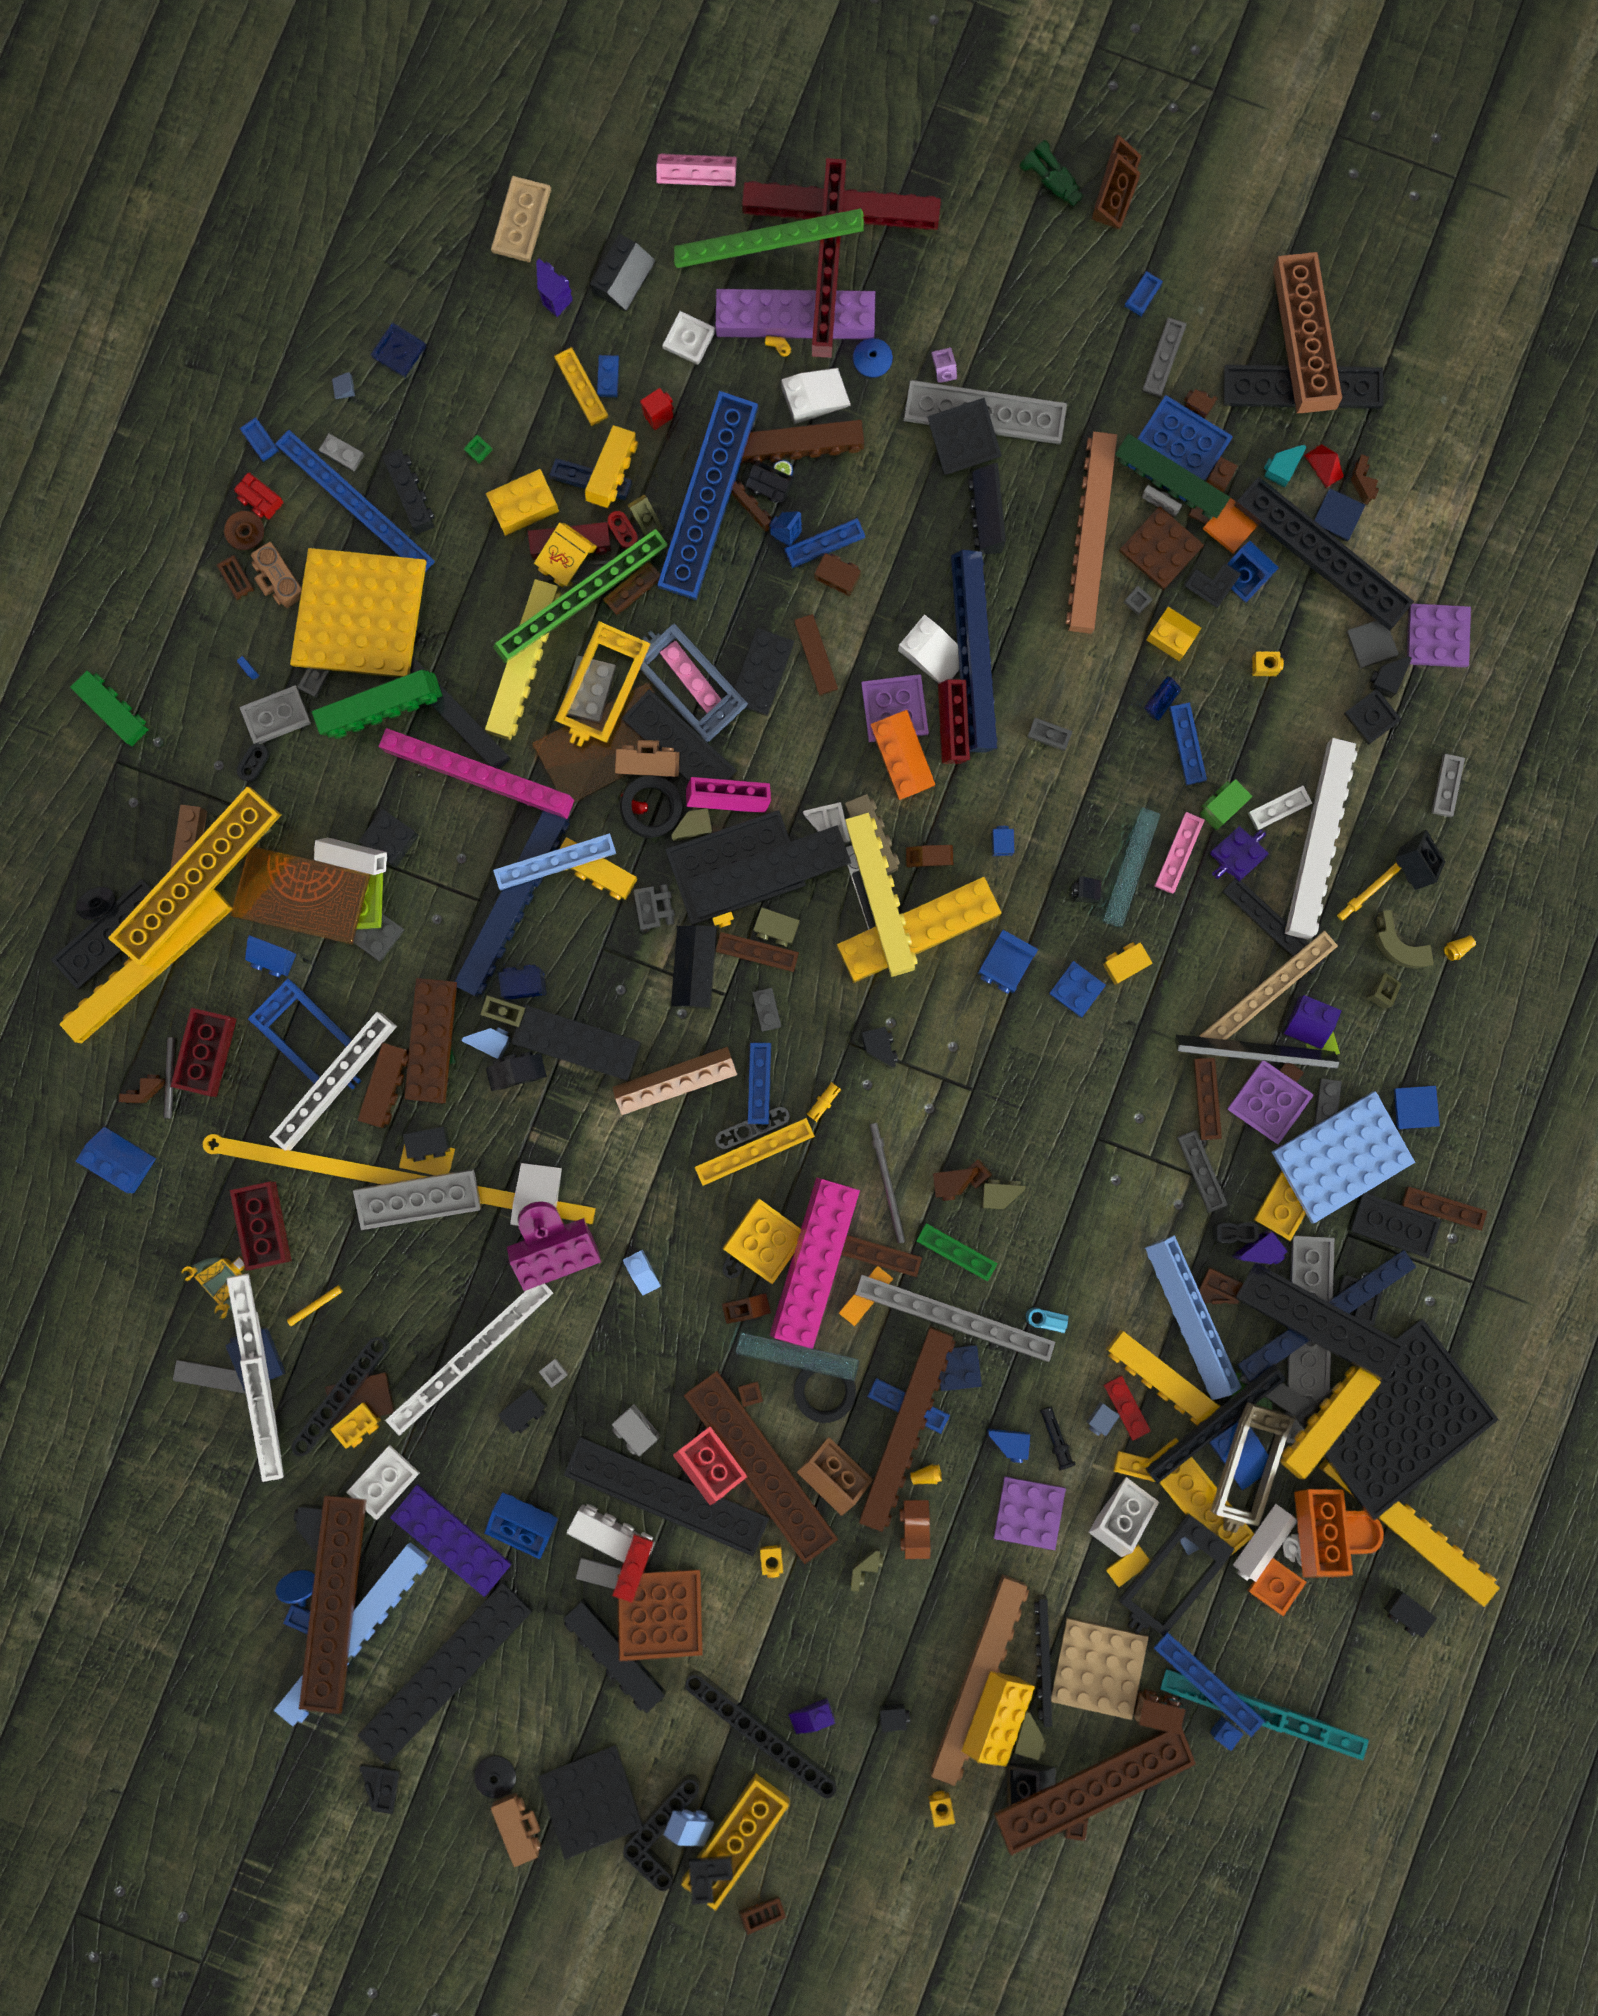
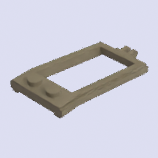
[1210,1402,1295,1533]

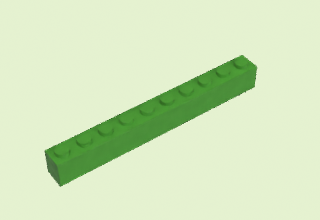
[493,529,668,663]

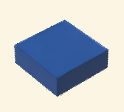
[237,656,260,680]

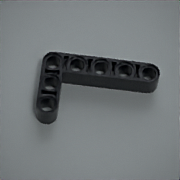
[623,1774,700,1891]

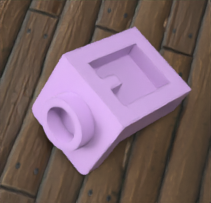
[932,348,957,383]

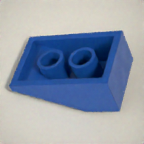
[1209,1417,1269,1491]

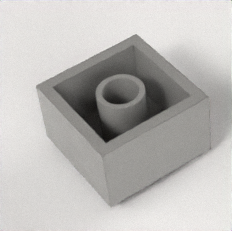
[612,1404,661,1456]

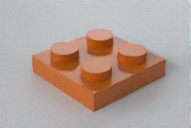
[1248,1558,1307,1616]

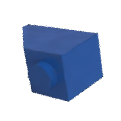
[987,1429,1030,1463]

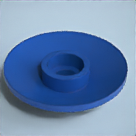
[853,338,892,377]

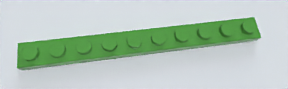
[674,208,864,268]

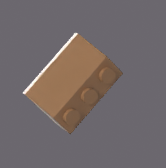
[797,1437,873,1516]

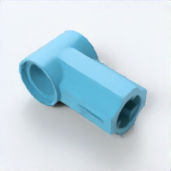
[1026,1307,1068,1333]

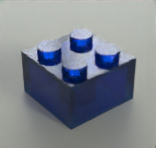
[499,965,547,1000]

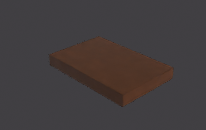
[325,1372,395,1427]

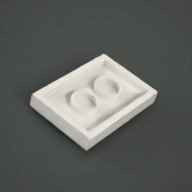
[346,1445,420,1520]

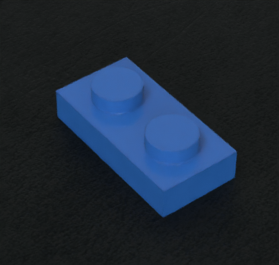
[597,355,619,397]

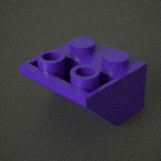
[536,259,573,317]

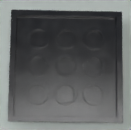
[538,1745,644,1860]

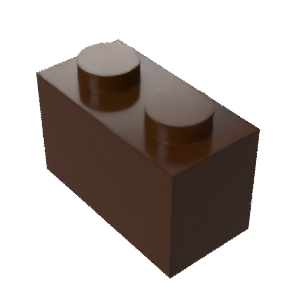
[814,553,861,597]

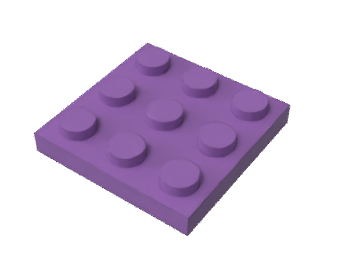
[1407,604,1471,667]
[861,674,929,742]
[1227,1060,1314,1144]
[993,1476,1066,1550]

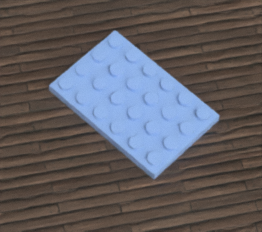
[1272,1091,1415,1223]

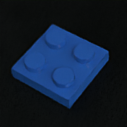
[1049,961,1106,1018]

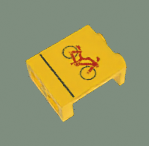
[534,523,597,588]

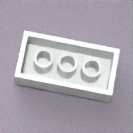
[567,1504,655,1563]

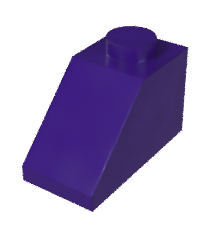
[789,1698,835,1734]

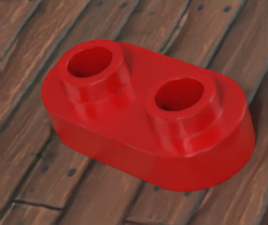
[608,511,638,549]

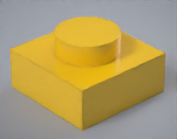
[712,911,734,928]

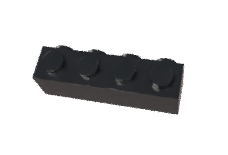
[382,449,435,535]

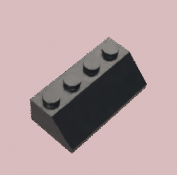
[968,463,1006,555]
[671,925,717,1009]

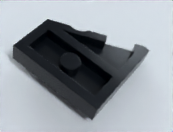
[359,1764,401,1814]

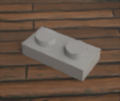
[319,434,364,472]

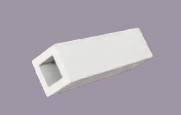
[314,838,387,875]
[1233,1504,1297,1581]

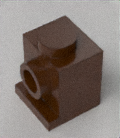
[1184,389,1217,419]

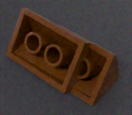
[1092,135,1142,229]

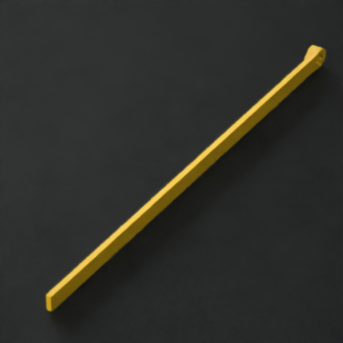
[203,1134,596,1224]

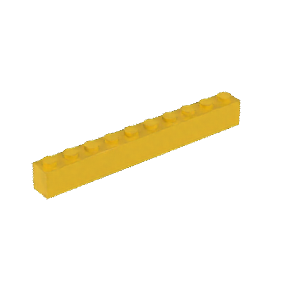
[59,889,233,1043]
[1319,1458,1500,1607]

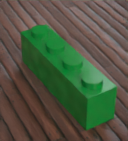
[70,670,149,746]

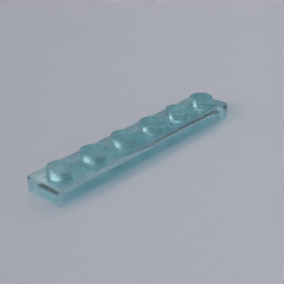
[1102,808,1161,928]
[736,1333,860,1381]

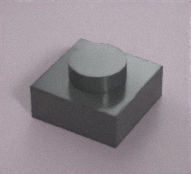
[1123,586,1152,615]

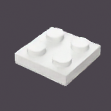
[662,311,716,365]

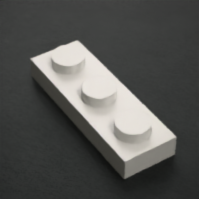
[1248,786,1312,831]

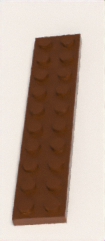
[684,1371,838,1564]
[299,1495,367,1714]
[994,1728,1196,1856]

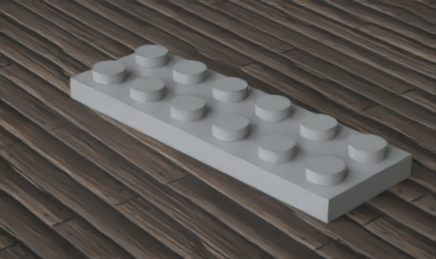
[353,1169,482,1230]

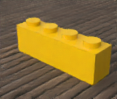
[585,425,638,508]
[560,837,638,900]

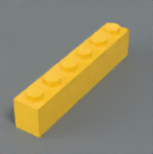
[1106,1330,1220,1426]
[1279,1366,1381,1479]

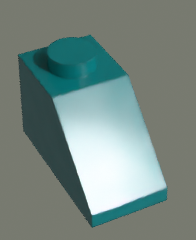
[1264,445,1307,487]

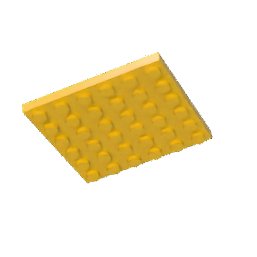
[290,548,426,678]

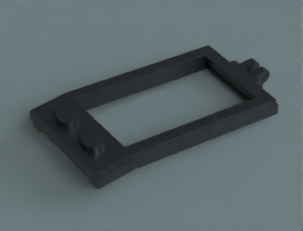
[1118,1513,1235,1636]

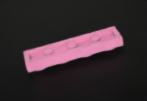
[660,640,722,714]
[1154,812,1204,894]

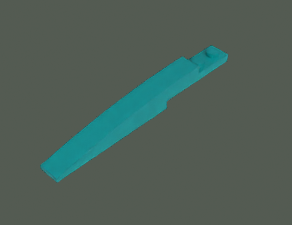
[1160,1669,1369,1760]

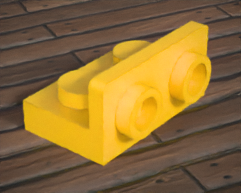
[330,1402,381,1449]

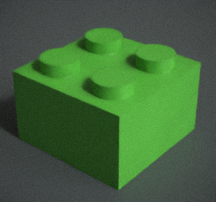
[1199,779,1253,830]

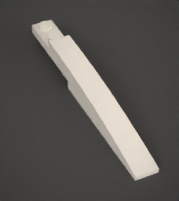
[227,1273,284,1482]
[385,1284,553,1436]

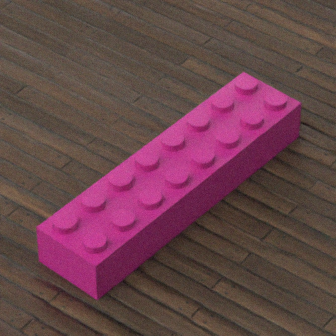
[769,1177,860,1349]

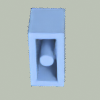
[664,1809,714,1846]

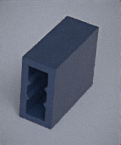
[225,1326,286,1391]

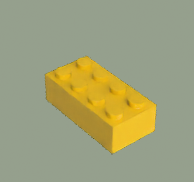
[962,1671,1035,1767]

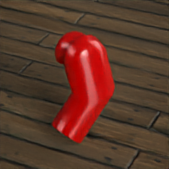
[621,794,648,815]

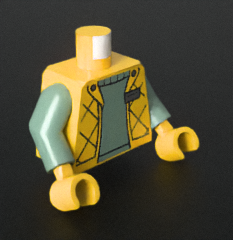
[181,1256,245,1319]

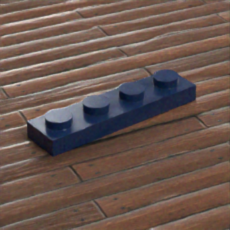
[550,459,632,500]

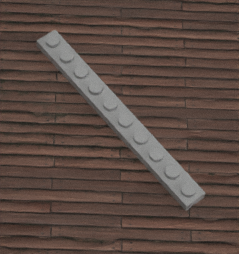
[855,1275,1055,1362]

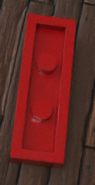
[1103,1375,1151,1441]
[612,1534,654,1603]

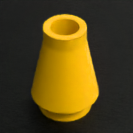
[1444,935,1476,961]
[911,1464,942,1485]

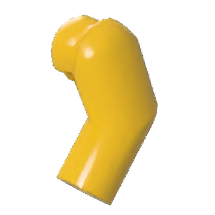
[765,335,791,357]

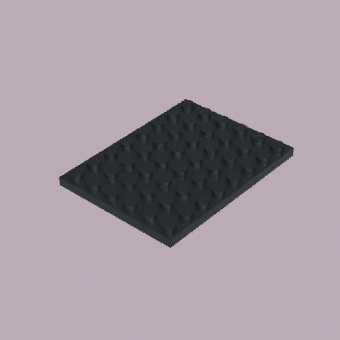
[1295,1319,1499,1520]

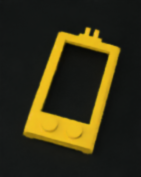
[555,621,650,747]

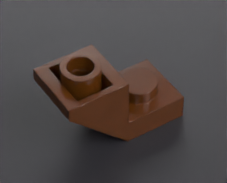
[1351,454,1379,505]
[906,845,953,868]
[119,1074,165,1103]

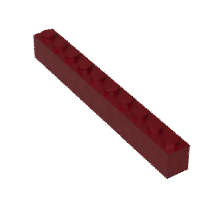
[812,158,846,358]
[742,181,941,230]

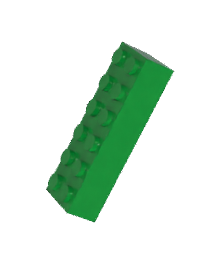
[312,670,442,739]

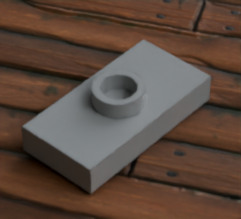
[1141,485,1182,517]

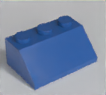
[76,1127,156,1193]
[484,1492,558,1559]

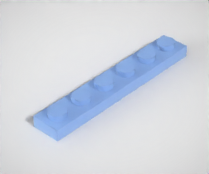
[493,833,616,890]

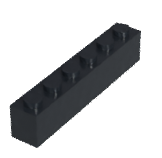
[563,1598,666,1713]

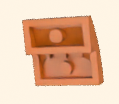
[1203,498,1258,554]

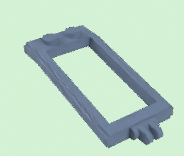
[640,624,748,742]

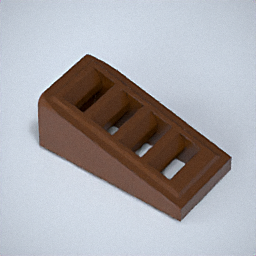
[738,1897,786,1935]

